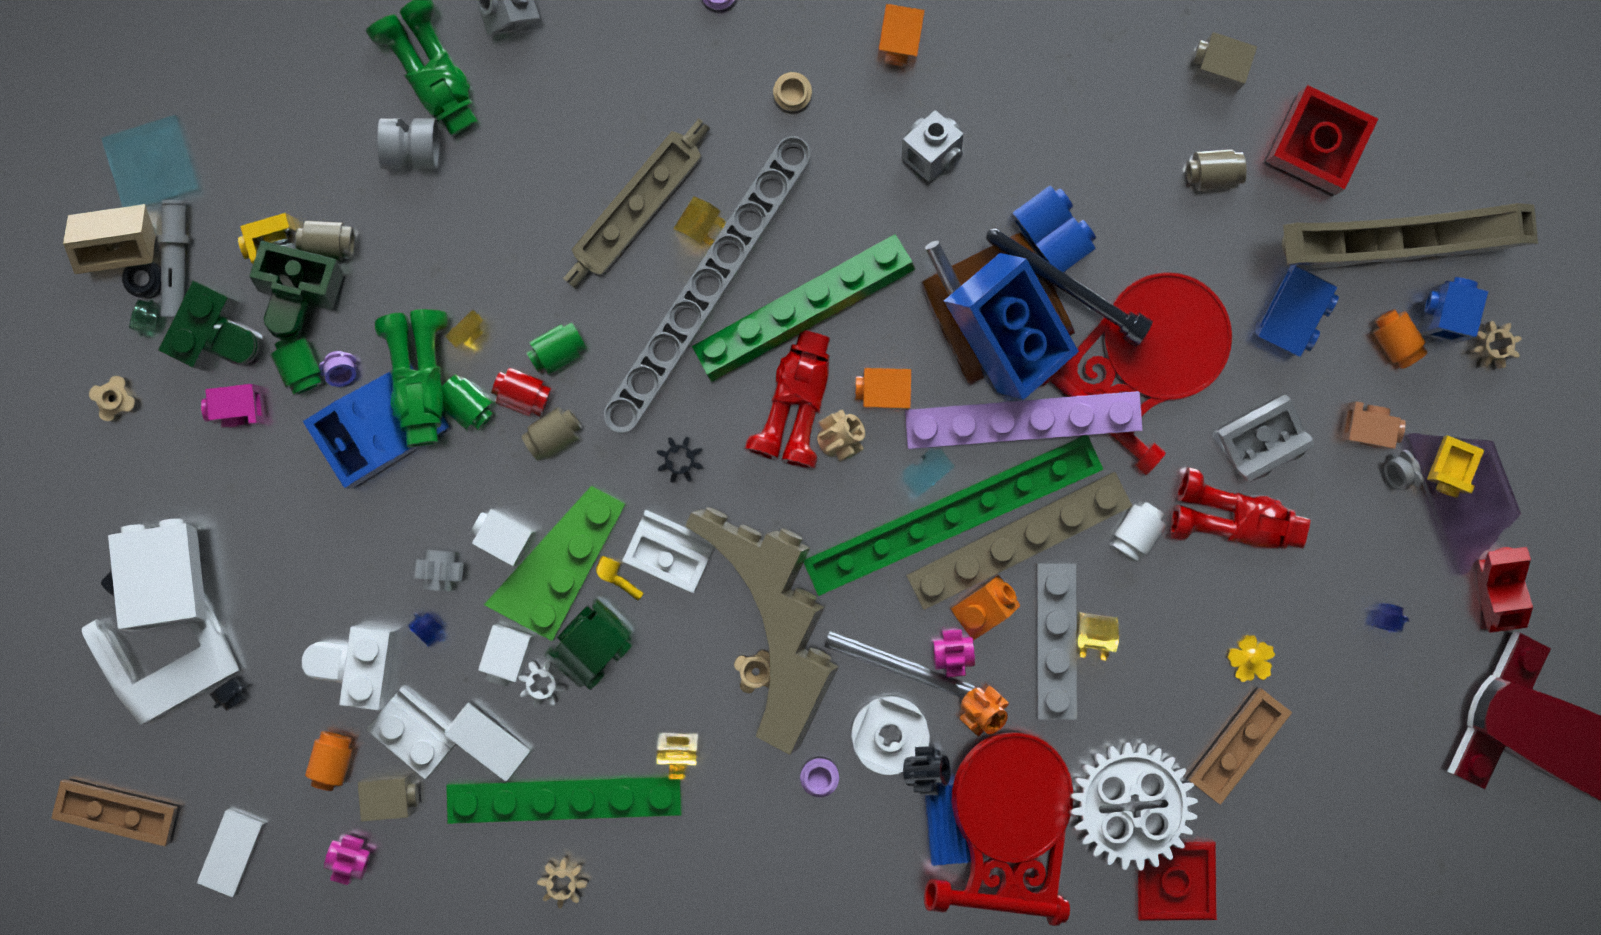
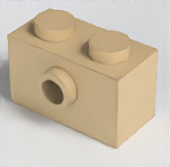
[63,204,156,274]

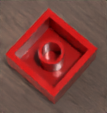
[1266,85,1378,195]

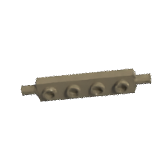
[563,118,710,289]

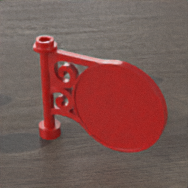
[1041,272,1232,476]
[924,732,1073,926]

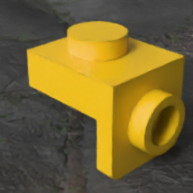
[1427,435,1484,498]

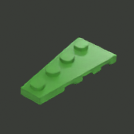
[484,486,626,641]

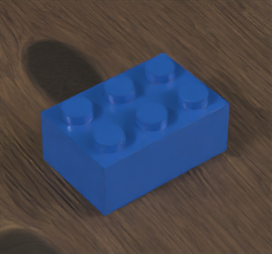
[944,253,1079,400]

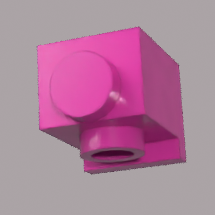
[201,384,264,428]

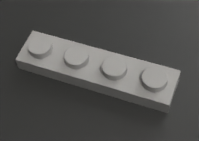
[1036,563,1077,720]

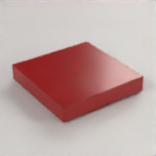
[1136,840,1217,921]

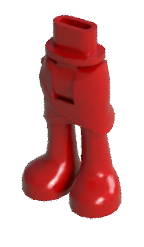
[744,330,830,470]
[1170,467,1310,549]

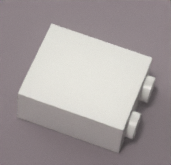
[108,519,207,632]

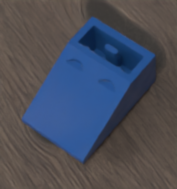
[303,362,450,489]

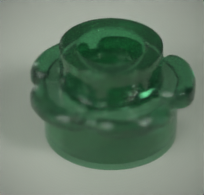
[129,299,161,337]

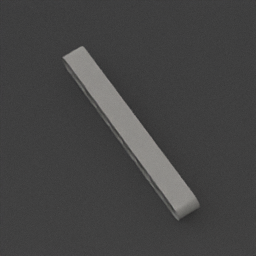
[604,136,810,434]

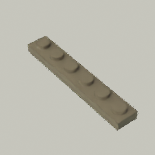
[906,472,1132,610]

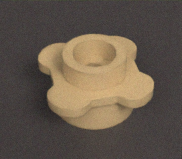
[89,376,135,421]
[734,650,770,693]

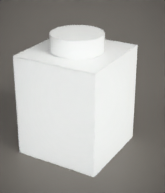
[471,509,536,566]
[478,624,534,686]

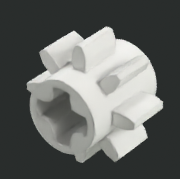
[518,660,567,708]

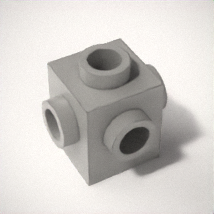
[476,0,540,35]
[901,110,963,182]

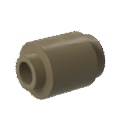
[1186,149,1247,191]
[296,221,355,261]
[521,407,582,461]

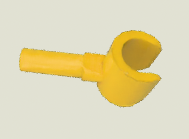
[596,556,643,601]

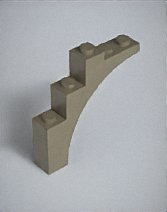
[1282,203,1538,268]
[685,507,839,755]

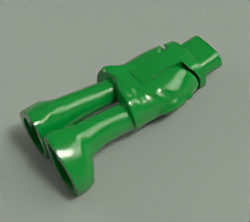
[365,0,478,136]
[374,309,448,448]

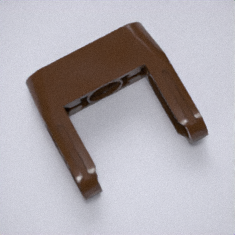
[921,232,1075,386]

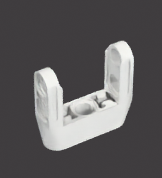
[82,597,239,726]

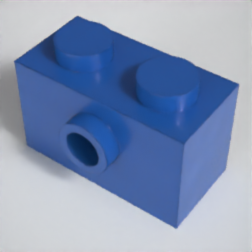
[1255,265,1339,357]
[1420,277,1489,343]

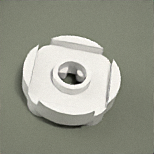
[851,696,930,775]

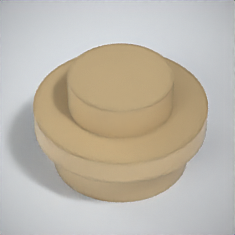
[773,72,812,112]

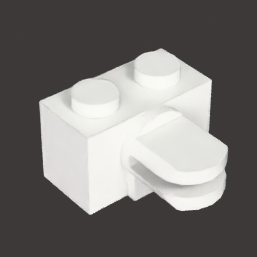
[302,625,397,710]

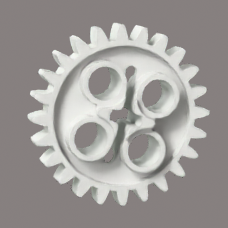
[1069,743,1198,870]

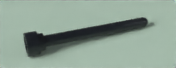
[986,229,1153,347]

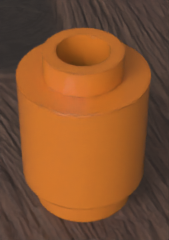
[1372,309,1428,369]
[305,731,353,791]

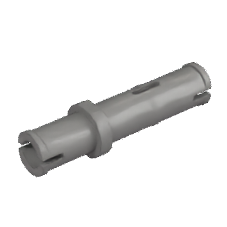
[157,200,189,318]

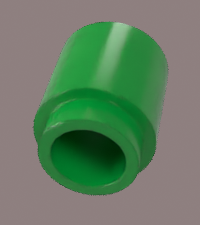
[526,322,587,376]
[270,337,322,396]
[442,374,494,431]

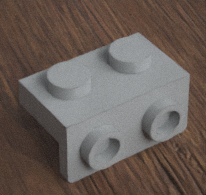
[1217,394,1315,482]

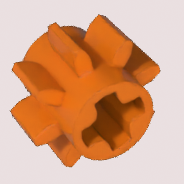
[959,686,1009,736]

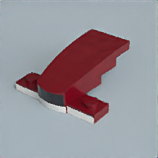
[1447,631,1601,802]

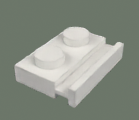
[622,510,714,593]
[366,685,456,779]

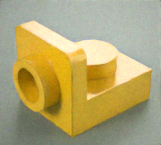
[238,213,297,264]

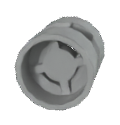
[377,118,439,169]

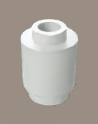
[1112,502,1167,562]

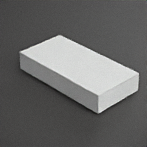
[444,703,530,781]
[197,809,264,897]

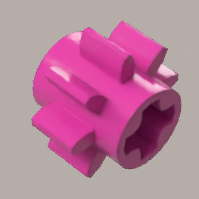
[933,629,975,678]
[324,835,371,886]

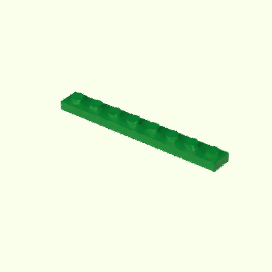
[803,435,1104,596]

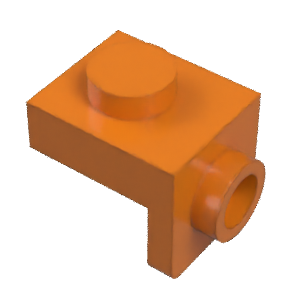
[951,575,1020,640]

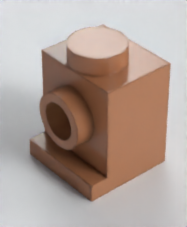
[1341,401,1406,450]

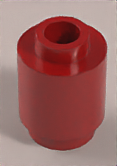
[491,367,552,417]

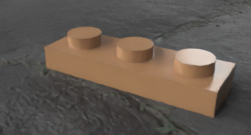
[1187,688,1292,805]
[51,779,178,847]

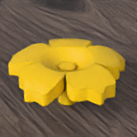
[1227,635,1275,682]

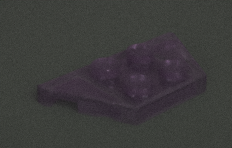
[1404,433,1521,575]

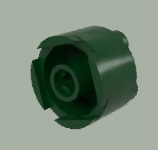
[544,598,633,690]

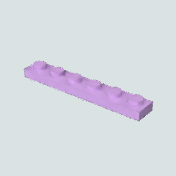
[905,391,1143,449]

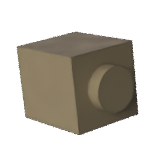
[1193,32,1257,90]
[358,775,419,822]

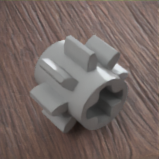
[414,550,464,591]

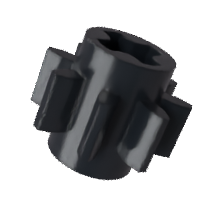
[657,436,704,483]
[903,746,951,796]

